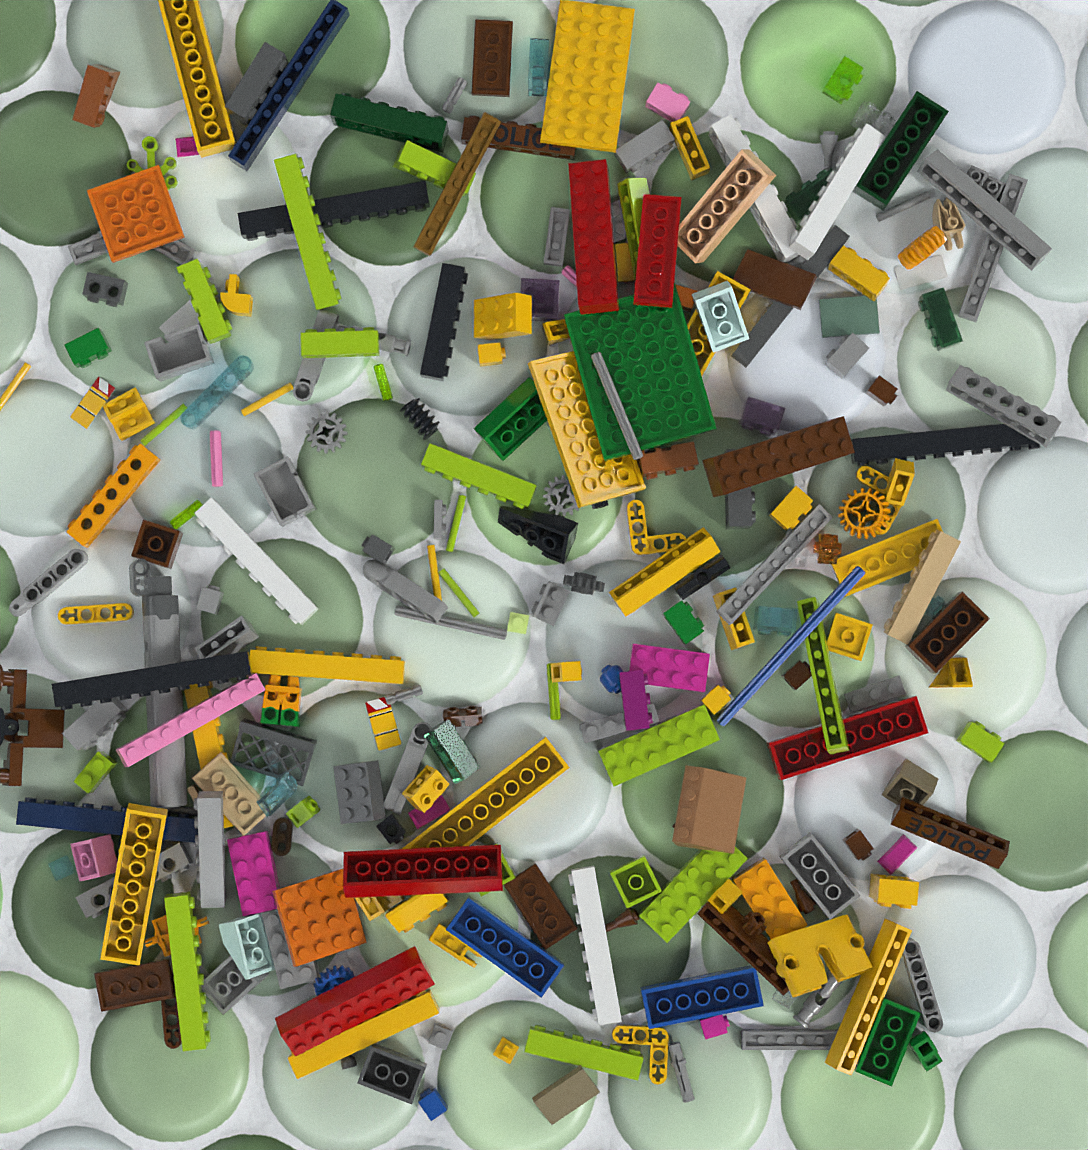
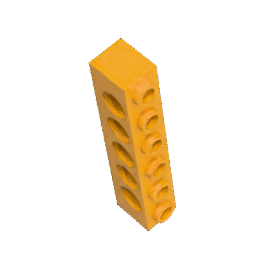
[67,443,161,548]

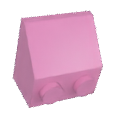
[70,834,118,882]

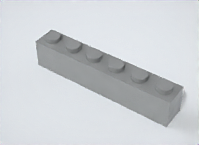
[194,791,226,908]

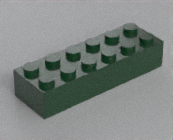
[853,91,949,211]
[330,92,449,152]

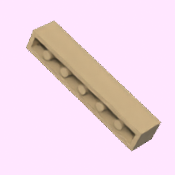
[884,530,961,645]

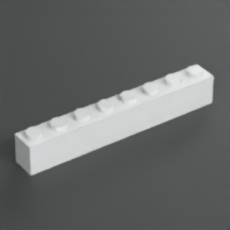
[789,124,885,260]
[195,498,319,625]
[568,865,622,1025]

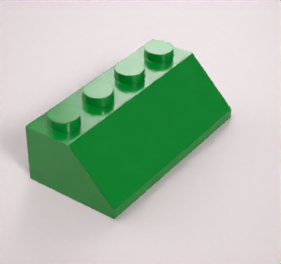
[473,377,547,461]

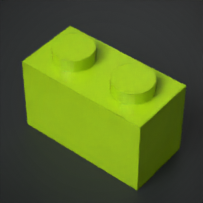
[956,721,1005,763]
[73,751,117,794]

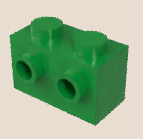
[64,328,112,368]
[662,600,704,645]

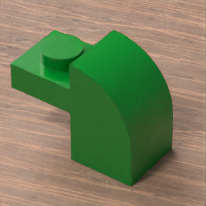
[909,1031,943,1072]

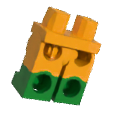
[260,675,302,727]

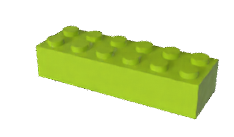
[598,704,720,786]
[638,847,748,943]

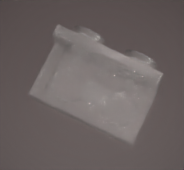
[850,101,896,143]

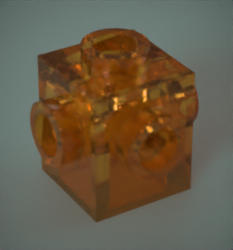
[813,534,842,564]

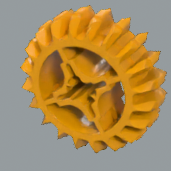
[898,226,947,270]
[838,488,891,539]

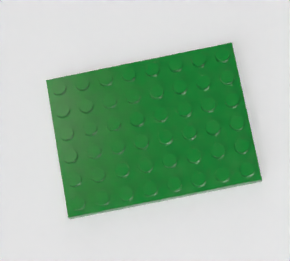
[564,282,717,461]

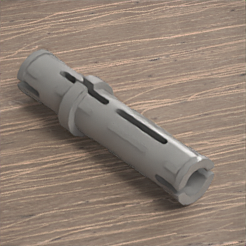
[668,1042,695,1103]

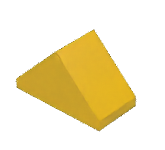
[543,319,570,346]

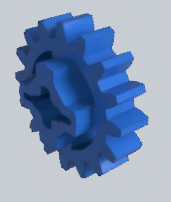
[313,965,355,996]

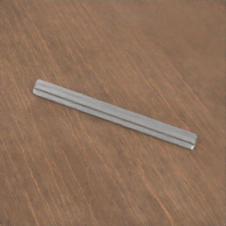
[591,352,643,460]
[395,606,507,640]

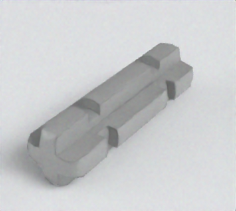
[442,77,467,114]
[385,685,423,705]

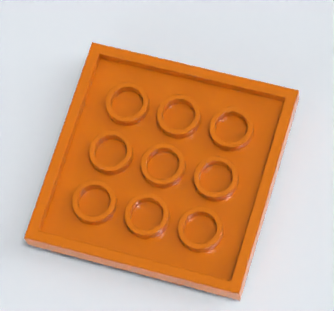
[87,165,185,263]
[272,868,367,967]

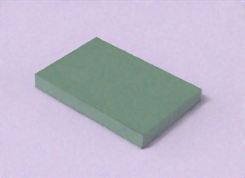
[819,296,880,338]

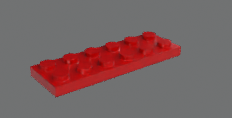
[633,194,682,308]

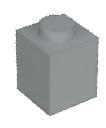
[196,585,224,615]

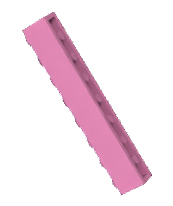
[116,673,265,767]

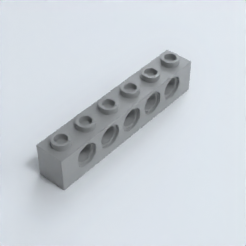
[946,365,1061,448]
[76,842,193,919]

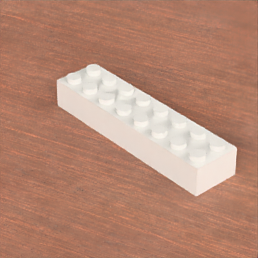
[708,114,801,263]

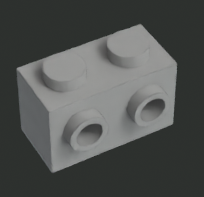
[825,333,869,379]

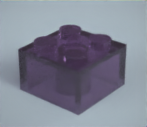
[520,278,560,322]
[738,397,785,436]

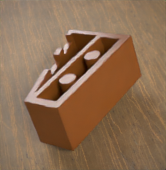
[72,64,120,128]
[638,441,699,480]

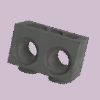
[82,272,128,307]
[362,534,395,565]

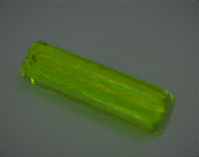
[373,364,393,401]
[170,500,203,529]

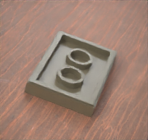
[532,1065,600,1125]

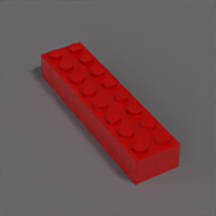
[568,159,619,315]
[767,696,929,780]
[343,845,503,898]
[275,946,435,1057]

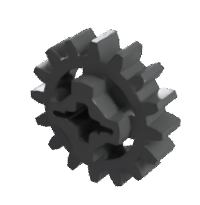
[563,572,605,595]

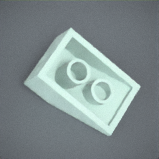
[691,280,749,353]
[219,912,275,980]

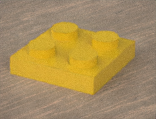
[826,613,873,661]

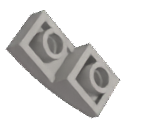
[967,165,1006,200]

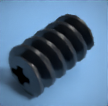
[400,398,440,440]

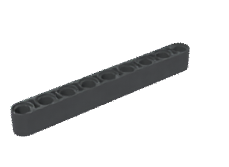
[731,225,850,368]

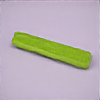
[547,663,561,720]

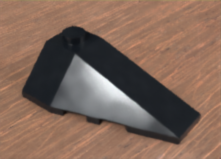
[498,506,578,564]

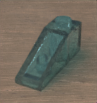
[528,38,549,96]
[256,772,298,818]

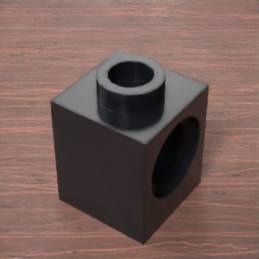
[376,813,407,844]

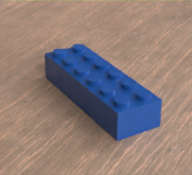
[446,896,564,998]
[640,965,764,1029]

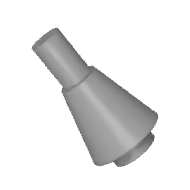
[819,131,838,167]

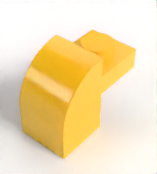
[220,274,253,317]

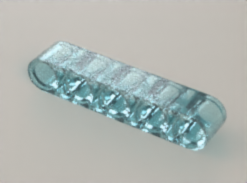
[181,355,254,429]

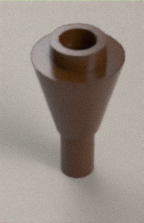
[790,879,816,915]
[605,907,640,932]

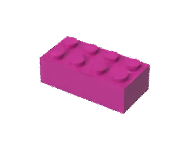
[629,644,710,692]
[227,830,280,916]

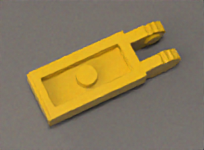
[428,923,482,968]

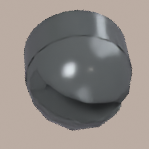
[341,1055,357,1070]

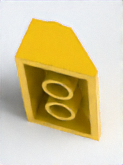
[385,894,449,933]

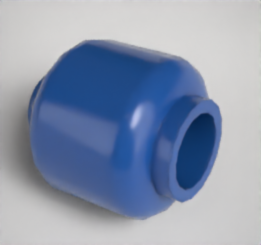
[600,665,624,694]

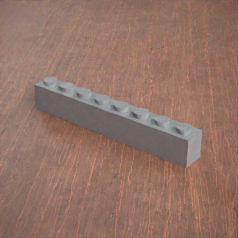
[917,149,1052,271]

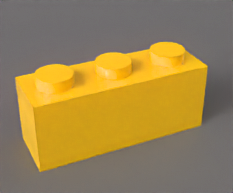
[669,116,710,181]
[828,245,890,301]
[712,587,755,650]

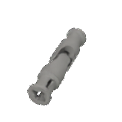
[335,322,411,356]
[793,970,842,1028]

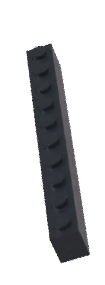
[237,181,430,241]
[851,422,1042,466]
[51,651,252,710]

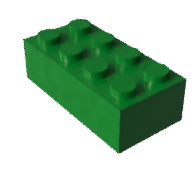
[854,997,921,1087]

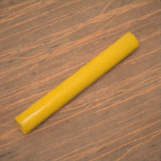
[0,362,32,411]
[241,382,293,416]
[427,545,442,600]

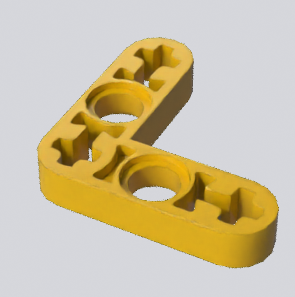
[856,466,902,535]
[627,500,686,555]
[612,1024,668,1085]

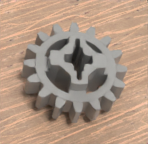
[305,412,348,454]
[543,475,579,517]

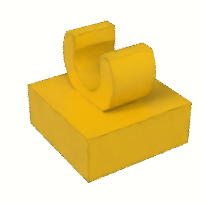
[493,1037,519,1064]

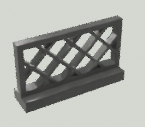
[230,718,317,786]

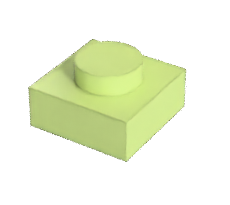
[507,612,529,634]

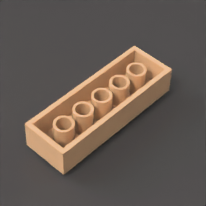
[677,149,776,263]

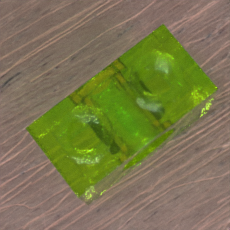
[822,56,864,104]

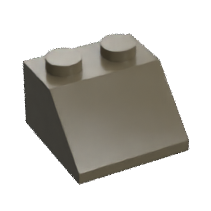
[882,759,939,805]

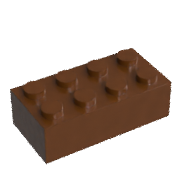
[905,591,990,674]

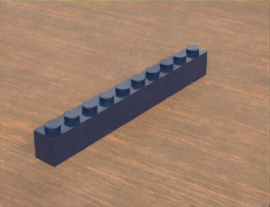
[228,0,350,171]
[16,797,198,843]

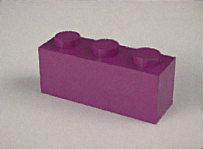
[619,670,653,731]

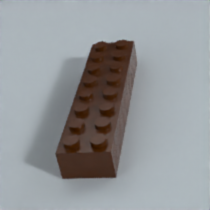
[702,416,855,497]

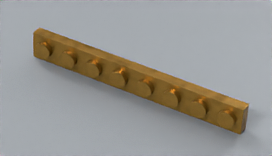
[413,112,501,256]

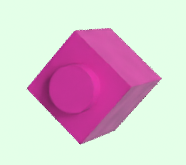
[699,1015,730,1040]

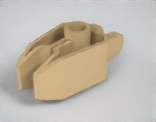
[932,197,965,251]

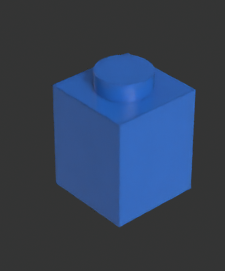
[418,1088,448,1121]

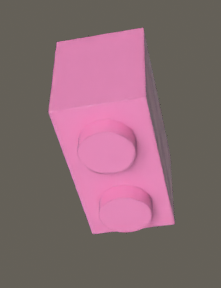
[645,83,690,122]

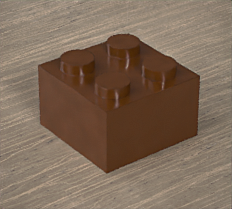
[131,520,183,569]

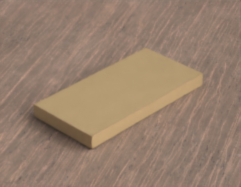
[191,752,273,836]

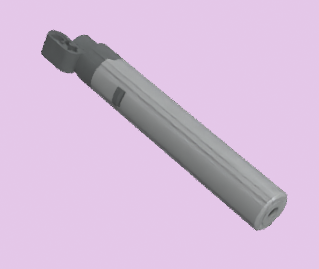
[129,559,187,808]

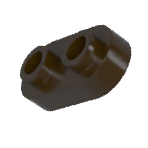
[272,817,293,856]

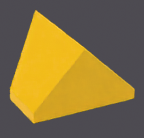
[929,658,973,688]

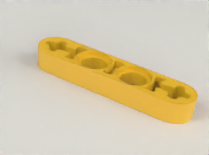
[58,603,134,625]

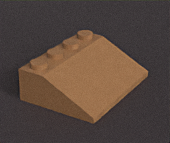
[672,766,747,854]

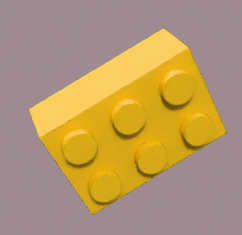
[474,293,532,340]
[869,874,919,909]

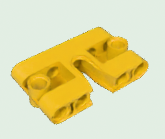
[768,914,873,997]

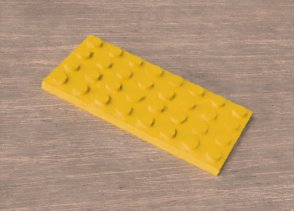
[540,0,635,153]
[528,351,646,508]

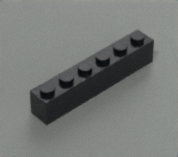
[420,263,468,381]

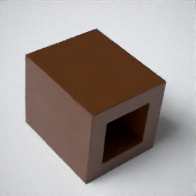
[866,375,898,407]
[781,660,812,690]
[842,829,874,861]

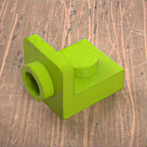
[286,796,320,828]

